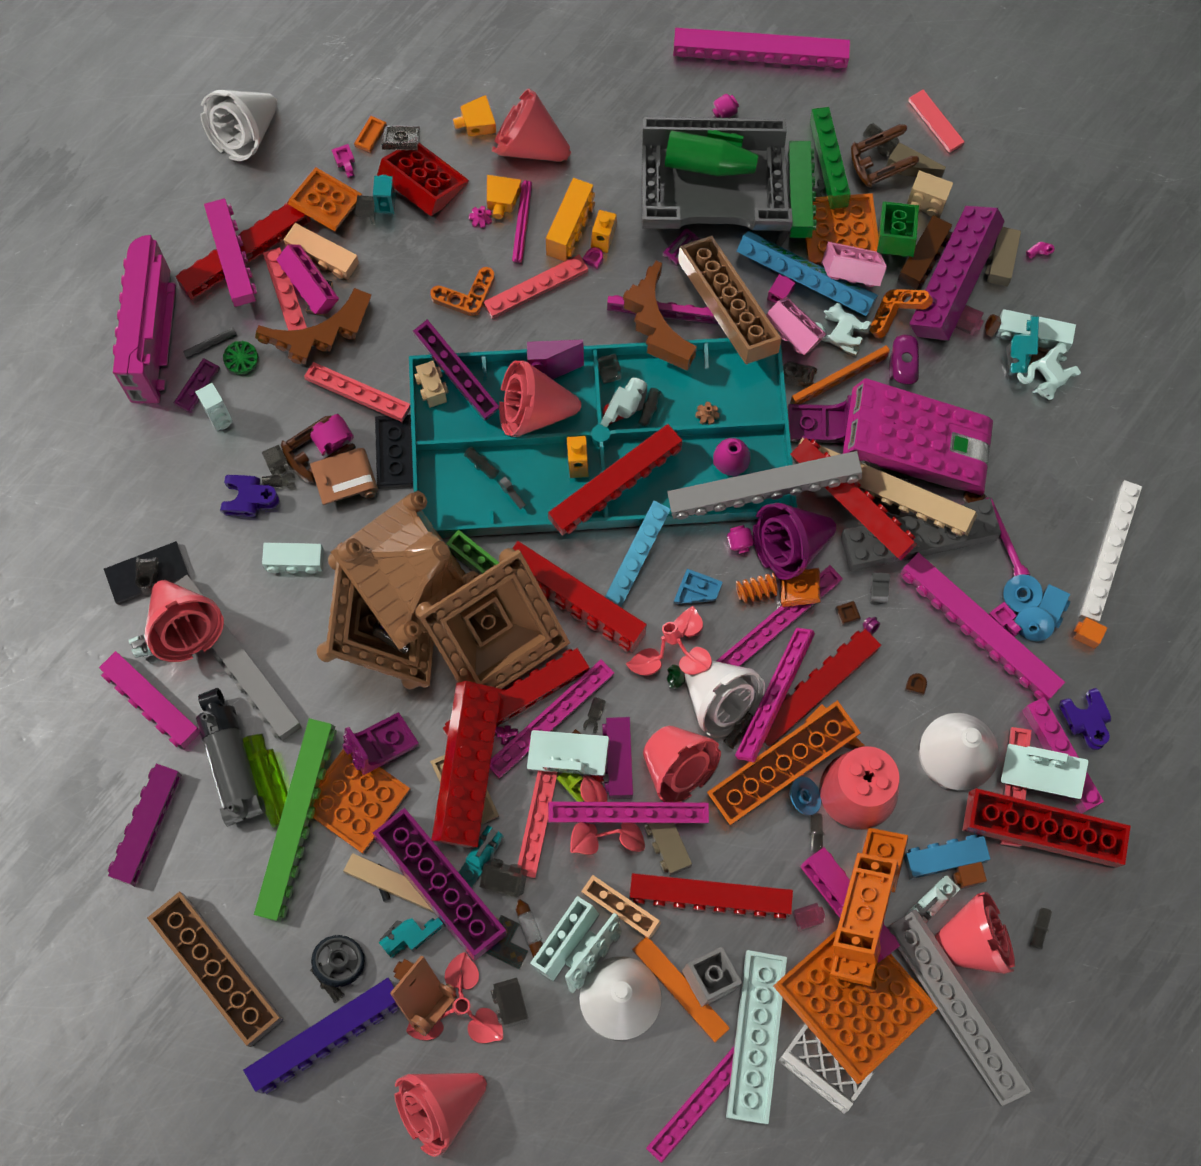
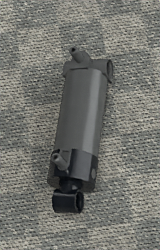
[196,688,266,827]

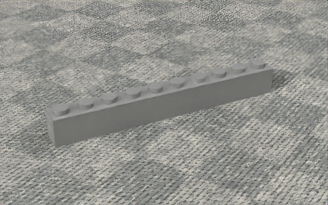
[667,451,862,520]
[174,575,302,741]

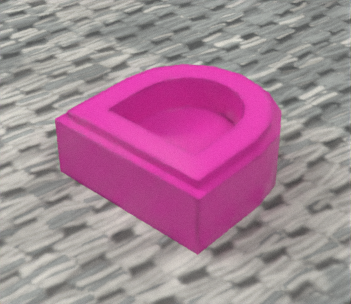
[582,247,603,269]

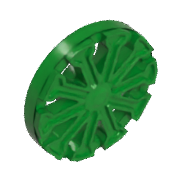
[223,341,258,375]

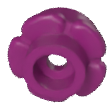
[863,617,880,635]

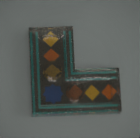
[486,915,529,970]

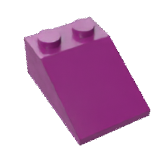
[527,339,584,379]

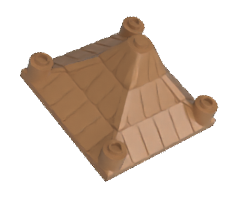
[330,491,479,650]
[317,542,434,690]
[416,548,570,689]

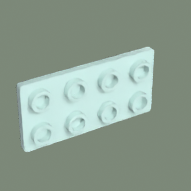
[527,730,609,776]
[1001,744,1088,799]
[565,913,621,993]

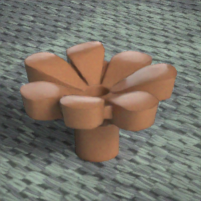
[695,402,720,425]

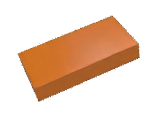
[354,116,387,153]

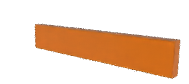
[790,345,890,404]
[632,937,730,1043]

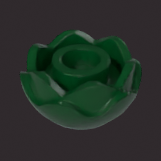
[667,665,685,689]

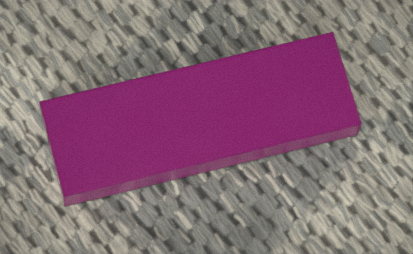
[173,358,220,413]

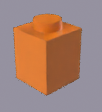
[1074,617,1107,649]

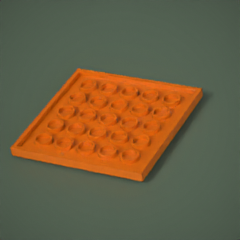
[773,930,938,1084]

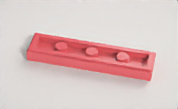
[908,89,965,153]

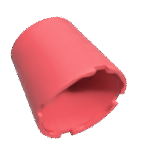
[819,746,899,830]

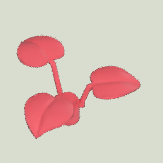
[626,606,712,675]
[570,775,645,855]
[406,952,503,1043]

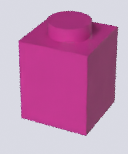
[767,274,795,304]

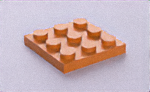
[288,167,362,231]

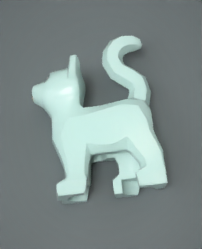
[814,303,871,357]
[1017,343,1081,400]

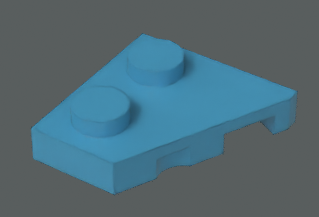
[674,569,723,604]

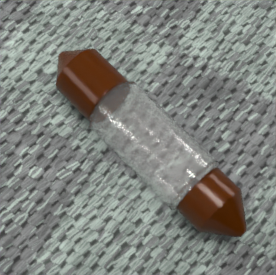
[515,899,543,958]

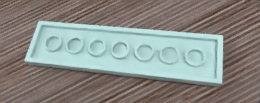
[726,950,787,1125]

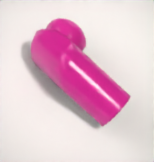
[1026,242,1055,259]

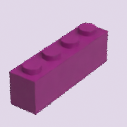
[602,717,633,799]

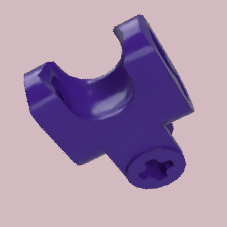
[220,475,280,517]
[1059,688,1111,750]

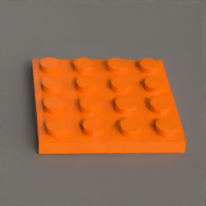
[805,193,878,265]
[313,748,411,854]

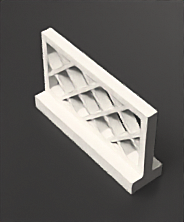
[778,1024,875,1114]

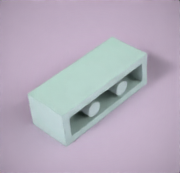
[196,383,233,431]
[262,543,324,574]

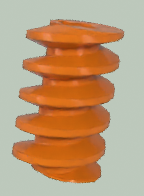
[736,573,778,604]

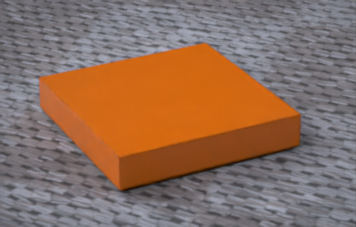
[781,568,821,607]

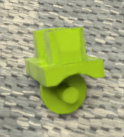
[556,773,585,802]

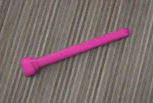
[986,497,1030,576]

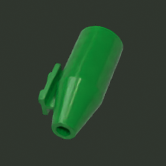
[665,130,758,176]

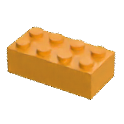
[546,178,595,262]

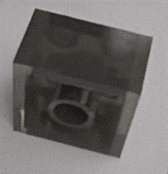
[491,978,529,1028]

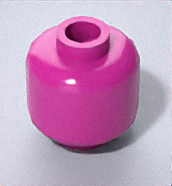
[712,94,739,118]
[727,525,754,554]

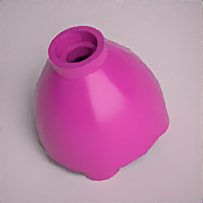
[713,438,750,477]

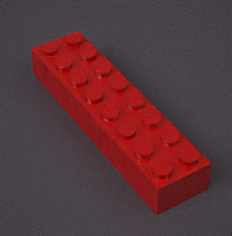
[512,541,647,653]
[431,681,502,848]
[962,788,1131,868]

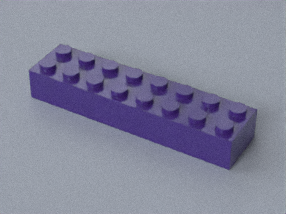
[243,978,400,1094]

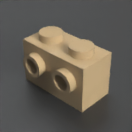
[414,361,448,408]

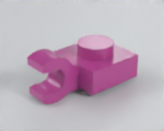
[332,144,355,178]
[989,602,1022,637]

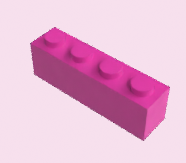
[276,244,339,314]

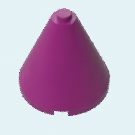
[753,503,836,580]

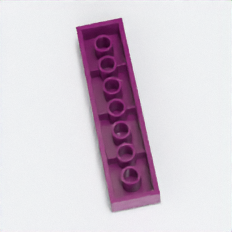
[909,206,1005,341]
[373,808,506,962]

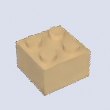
[907,170,953,218]

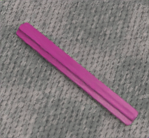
[512,180,532,263]

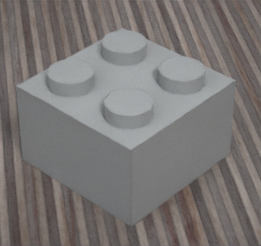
[682,947,742,1007]

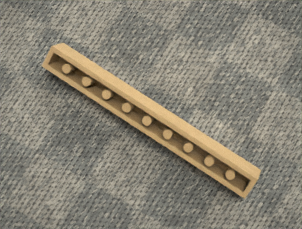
[793,438,977,536]

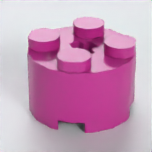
[310,414,354,456]

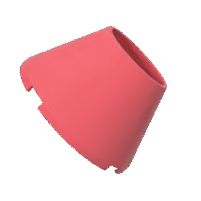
[643,726,721,802]

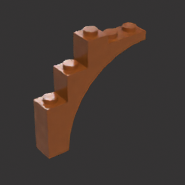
[623,260,697,370]
[255,288,372,364]

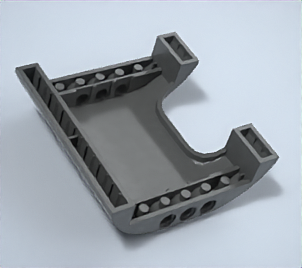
[642,117,793,231]

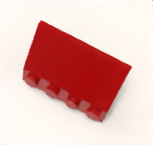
[377,140,469,216]

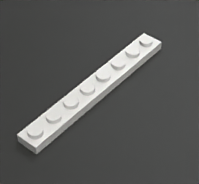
[1079,480,1142,623]

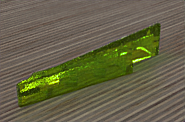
[243,733,288,827]

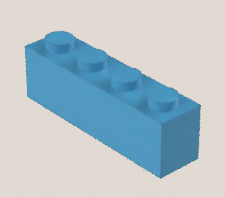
[904,834,991,880]

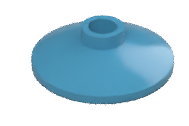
[1003,574,1043,612]
[1015,606,1055,641]
[790,776,821,816]

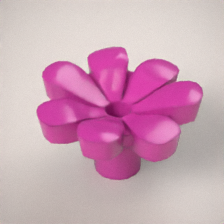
[469,206,492,228]
[495,725,518,745]

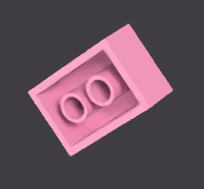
[822,242,887,287]
[766,297,827,355]

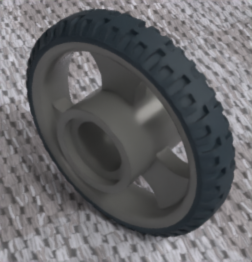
[311,935,365,987]

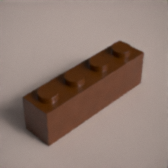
[898,215,952,290]

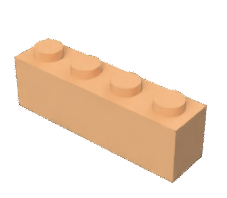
[284,223,359,280]
[581,875,661,940]

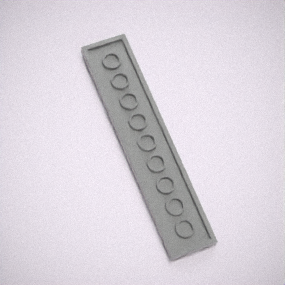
[887,909,1035,1106]

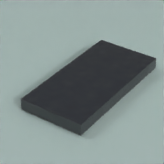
[375,415,413,489]
[104,541,190,604]

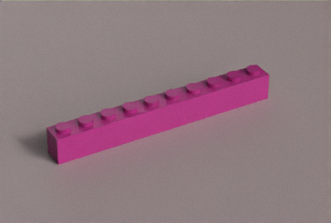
[673,28,850,68]
[900,552,1065,701]

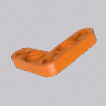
[430,267,495,316]
[870,289,933,338]

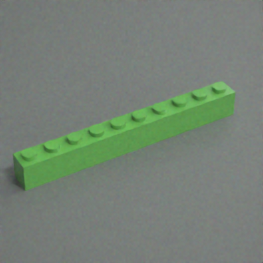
[254,718,337,921]

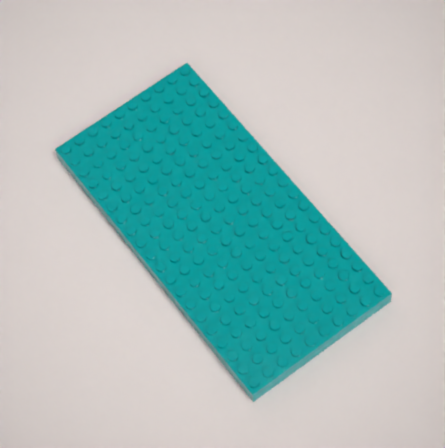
[409,338,797,538]

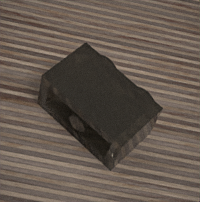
[479,859,528,898]

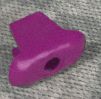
[889,335,919,384]

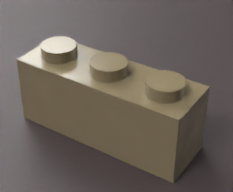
[985,227,1021,287]
[644,823,692,876]

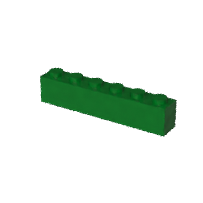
[810,107,851,209]
[788,141,817,238]

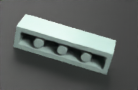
[996,309,1076,352]
[530,896,599,981]

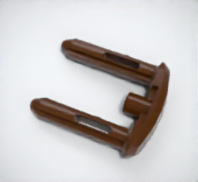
[851,124,919,188]
[281,415,356,483]

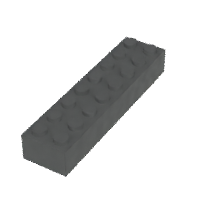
[841,498,1001,572]

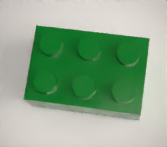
[877,201,919,257]

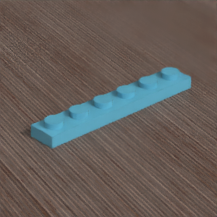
[605,501,671,607]

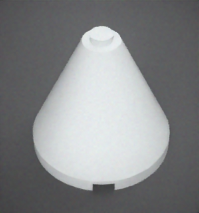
[200,90,278,161]
[685,661,765,738]
[919,713,999,792]
[579,956,661,1040]

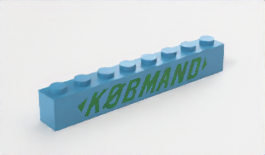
[736,231,878,316]

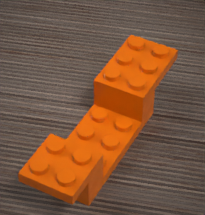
[830,828,908,987]

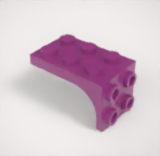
[788,395,852,443]
[342,712,419,775]

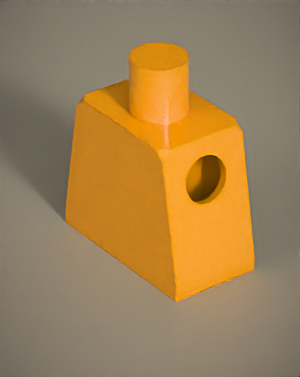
[452,95,496,136]
[487,175,521,219]
[591,210,617,253]
[567,436,589,478]

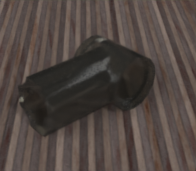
[863,123,900,157]

